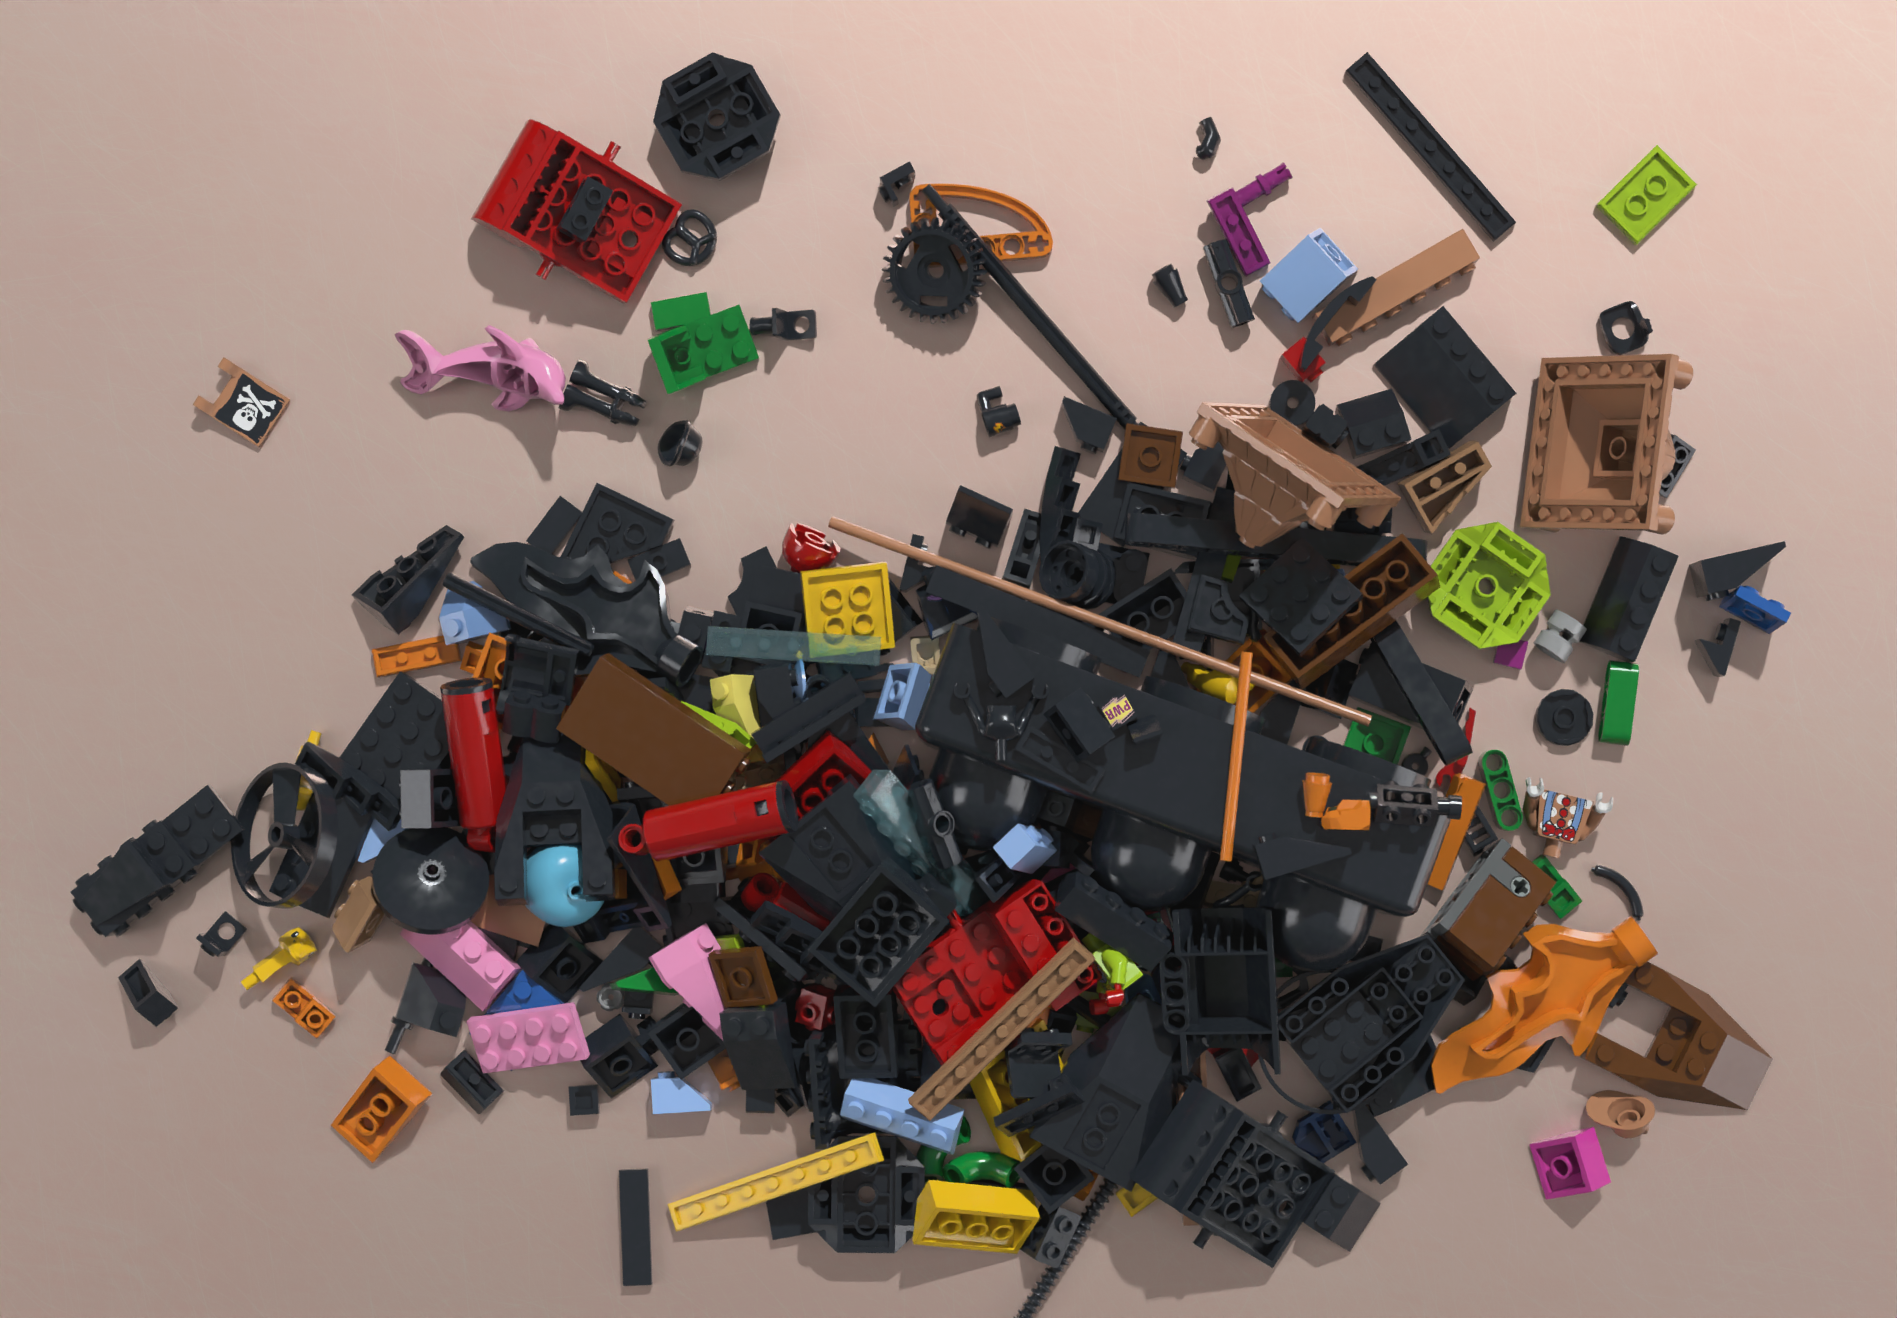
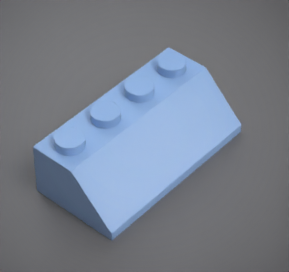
[840,1078,965,1155]

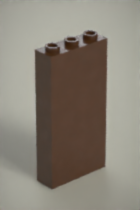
[556,653,752,805]

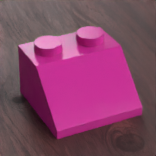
[1529,1127,1611,1200]

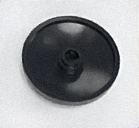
[372,827,489,935]

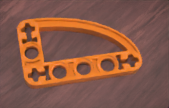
[909,184,1053,268]

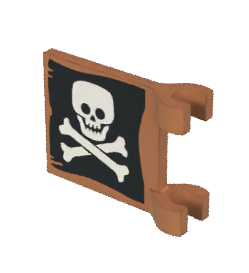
[193,357,290,447]

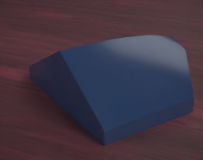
[1292,1100,1357,1163]

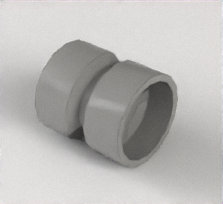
[1533,609,1587,663]

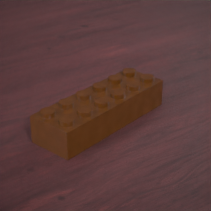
[1264,533,1440,690]

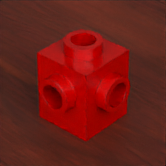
[795,983,836,1031]

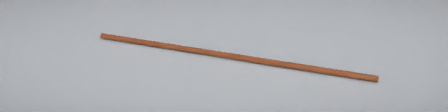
[828,517,1372,726]

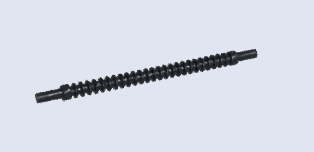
[1013,1178,1118,1318]

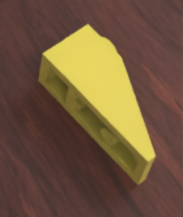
[710,674,764,764]

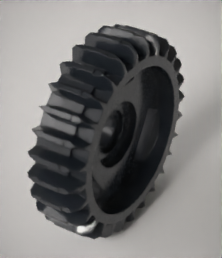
[882,217,988,324]

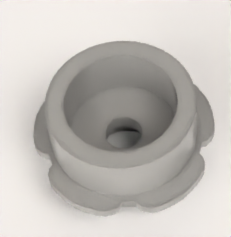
[597,983,625,1011]

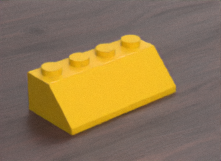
[912,1180,1040,1254]

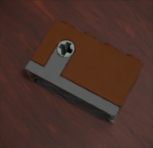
[1420,838,1556,981]

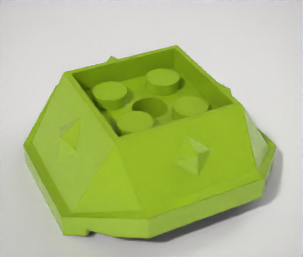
[1427,522,1551,649]

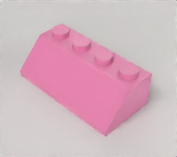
[400,921,522,1011]

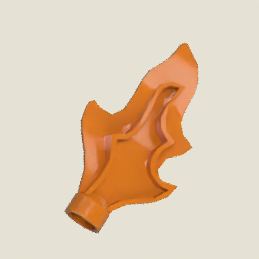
[1430,916,1658,1094]

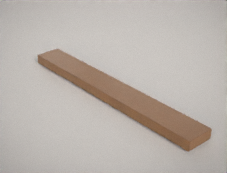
[908,937,1096,1121]

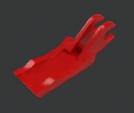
[1436,707,1476,787]

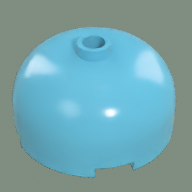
[525,845,604,927]

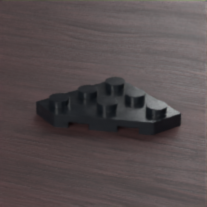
[560,483,675,564]

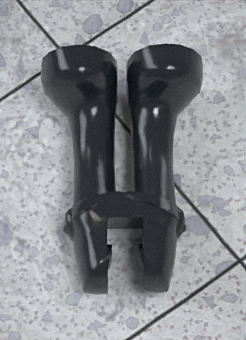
[558,359,646,426]

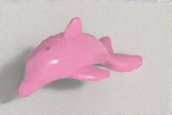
[395,325,566,412]

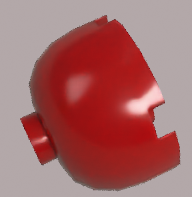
[782,523,840,573]

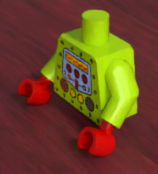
[1081,933,1143,1015]

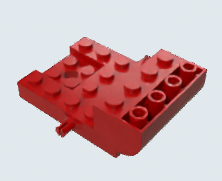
[471,119,682,304]
[892,879,1103,1066]

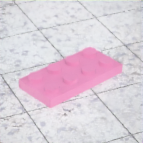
[467,1002,590,1074]

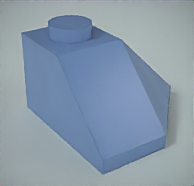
[439,581,511,645]

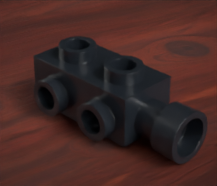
[1369,781,1462,827]

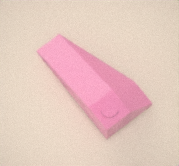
[649,923,728,1040]

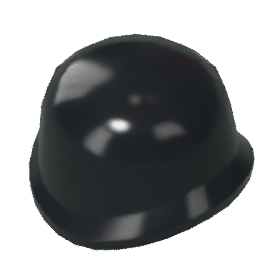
[658,420,702,467]

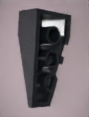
[352,525,464,635]

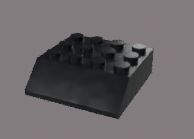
[339,671,451,802]

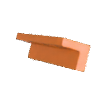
[1428,773,1486,891]

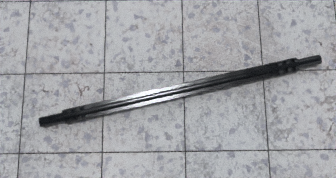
[922,184,1138,430]

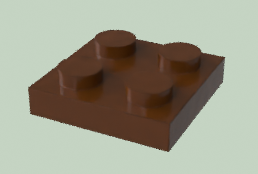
[1118,423,1183,489]
[708,946,778,1008]

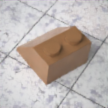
[332,876,385,953]

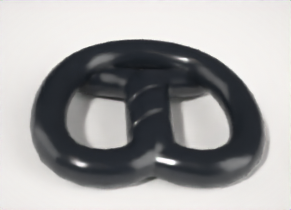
[662,209,717,266]

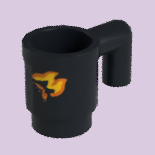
[977,386,1021,437]

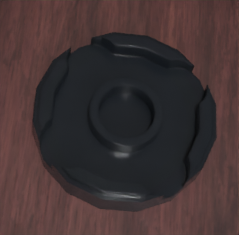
[1535,689,1594,746]

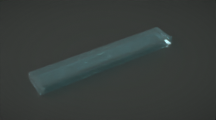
[706,626,881,666]

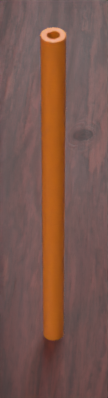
[1220,652,1253,861]

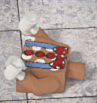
[1522,777,1613,858]

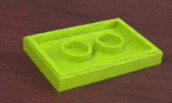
[1595,145,1697,246]

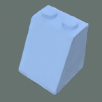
[1260,228,1358,323]

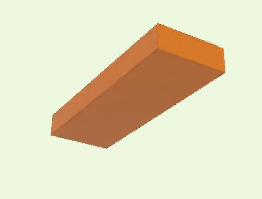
[372,635,462,678]

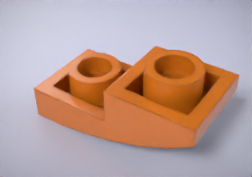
[272,977,336,1038]

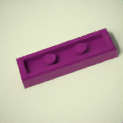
[1206,187,1271,276]

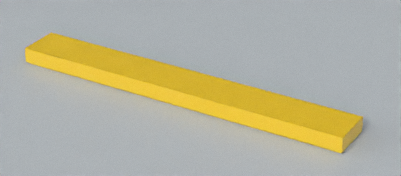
[667,1133,884,1232]

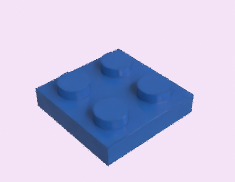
[1719,585,1791,634]

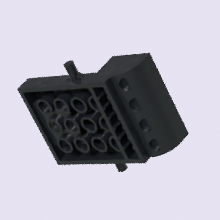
[1130,1080,1335,1268]

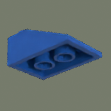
[469,970,565,1071]

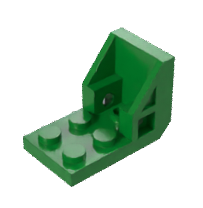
[648,304,759,394]

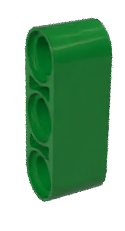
[1598,660,1639,746]
[1478,750,1523,831]

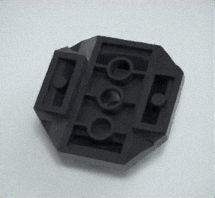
[653,52,781,181]
[808,1135,925,1253]

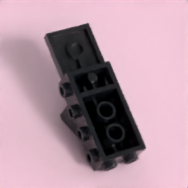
[71,785,245,937]

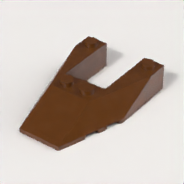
[1580,961,1773,1110]

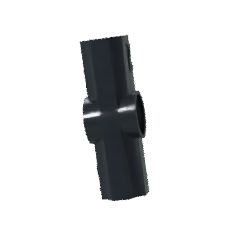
[1203,239,1255,328]
[908,778,963,869]

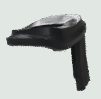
[1599,301,1653,355]

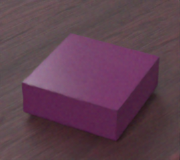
[1493,640,1528,670]

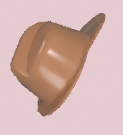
[1586,1090,1655,1139]

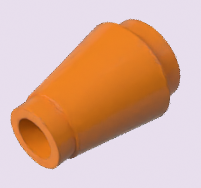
[1302,772,1332,817]

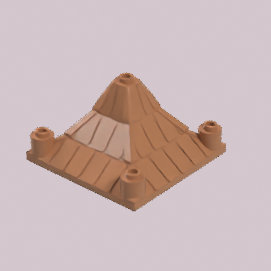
[1520,354,1693,535]
[1189,402,1401,548]

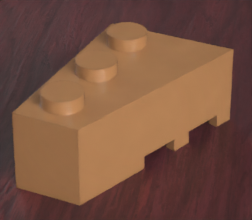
[1397,440,1492,534]

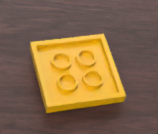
[800,562,895,658]

